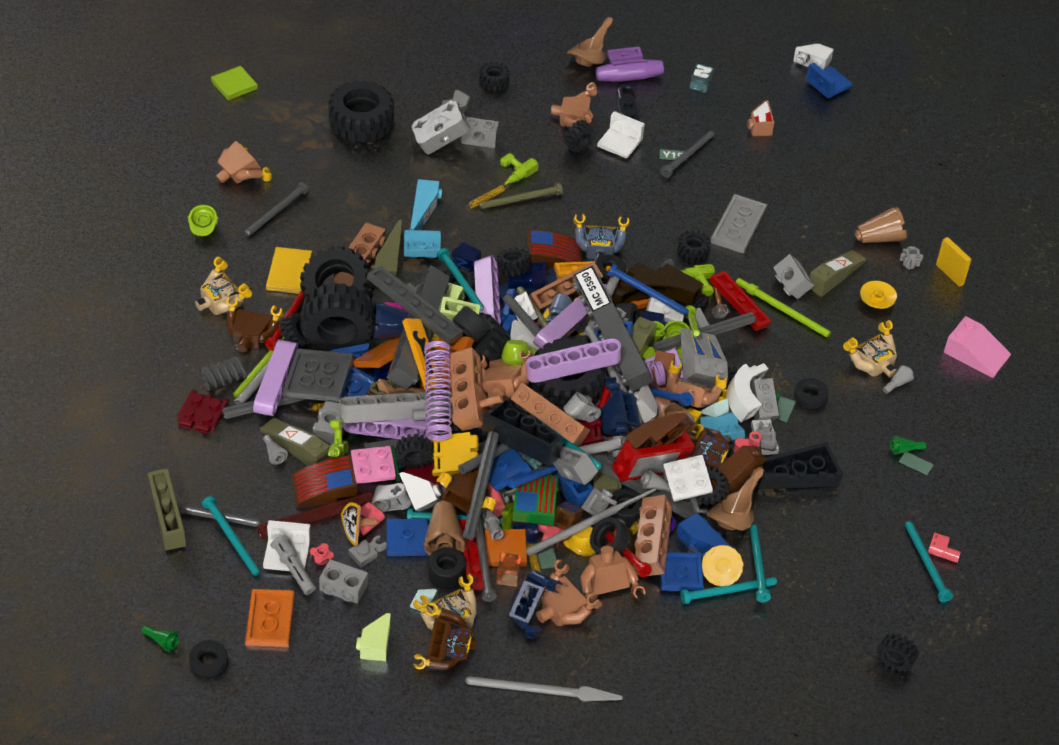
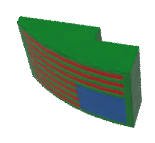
[512,475,558,525]

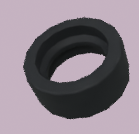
[590,517,630,555]

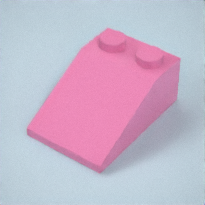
[944,316,1011,378]

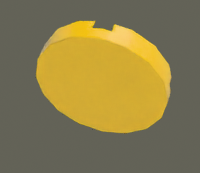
[702,545,744,586]

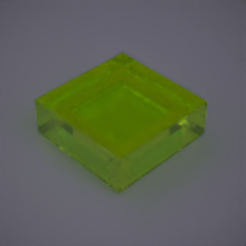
[502,502,514,530]

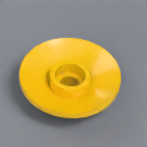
[860,281,897,309]

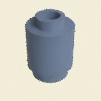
[549,294,572,320]

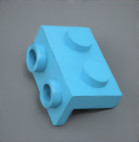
[404,230,441,259]
[700,412,745,442]

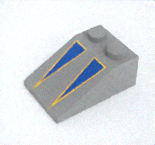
[681,328,728,387]

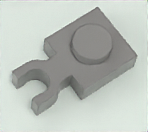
[756,421,776,450]
[348,535,387,568]

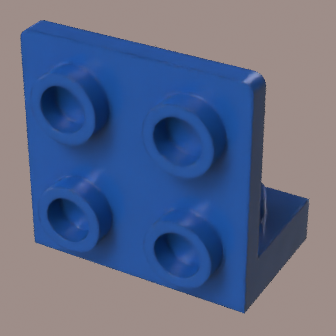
[806,63,852,98]

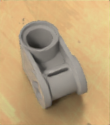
[563,392,601,422]
[371,483,412,512]

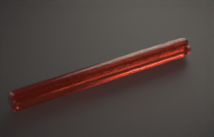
[257,492,373,537]

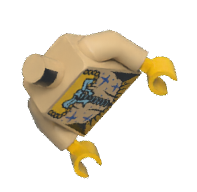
[195,257,252,315]
[843,320,897,377]
[413,574,477,635]

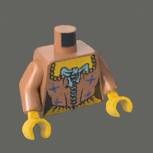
[666,361,727,408]

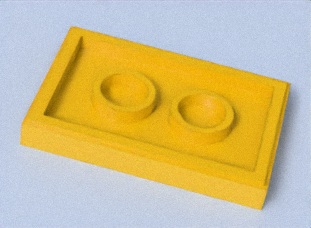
[266,247,312,294]

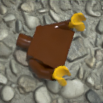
[226,297,284,352]
[436,468,497,513]

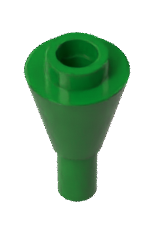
[890,435,926,455]
[141,625,179,652]

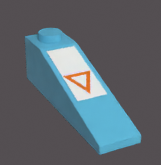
[410,179,442,230]

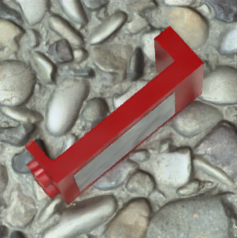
[612,432,695,482]

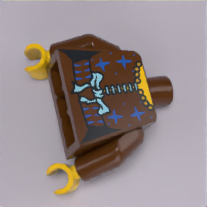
[689,424,730,469]
[413,603,477,670]

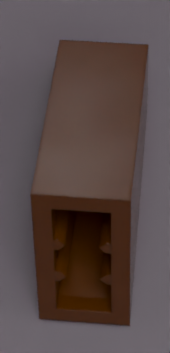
[710,445,766,495]

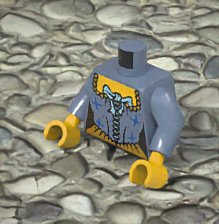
[573,214,629,261]

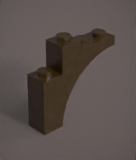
[612,262,704,306]

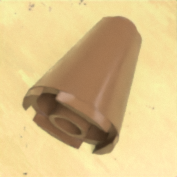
[855,206,907,243]
[424,500,465,555]

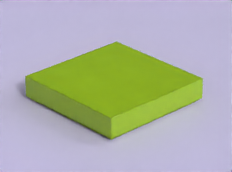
[211,66,258,100]

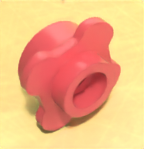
[310,543,334,565]

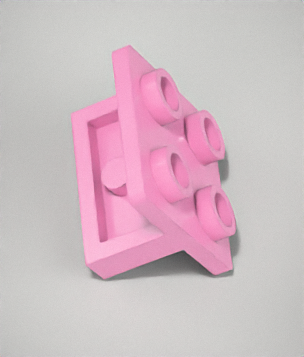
[351,446,396,484]

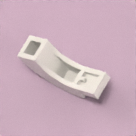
[727,363,769,422]

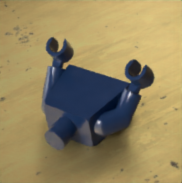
[600,377,641,437]
[509,570,562,639]

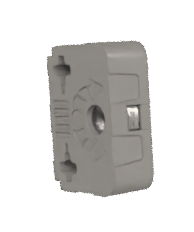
[411,100,470,154]

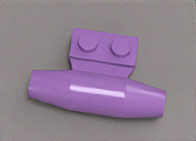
[596,47,664,82]

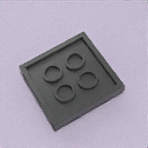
[283,349,354,402]

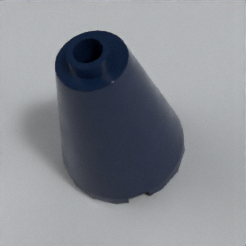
[372,302,409,340]

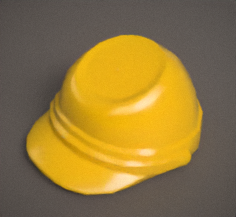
[563,526,596,556]

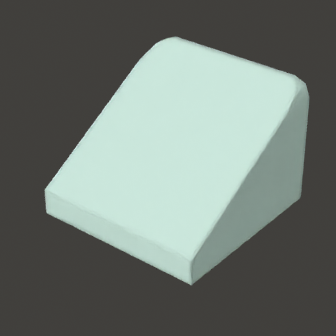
[701,399,729,418]
[410,589,438,611]

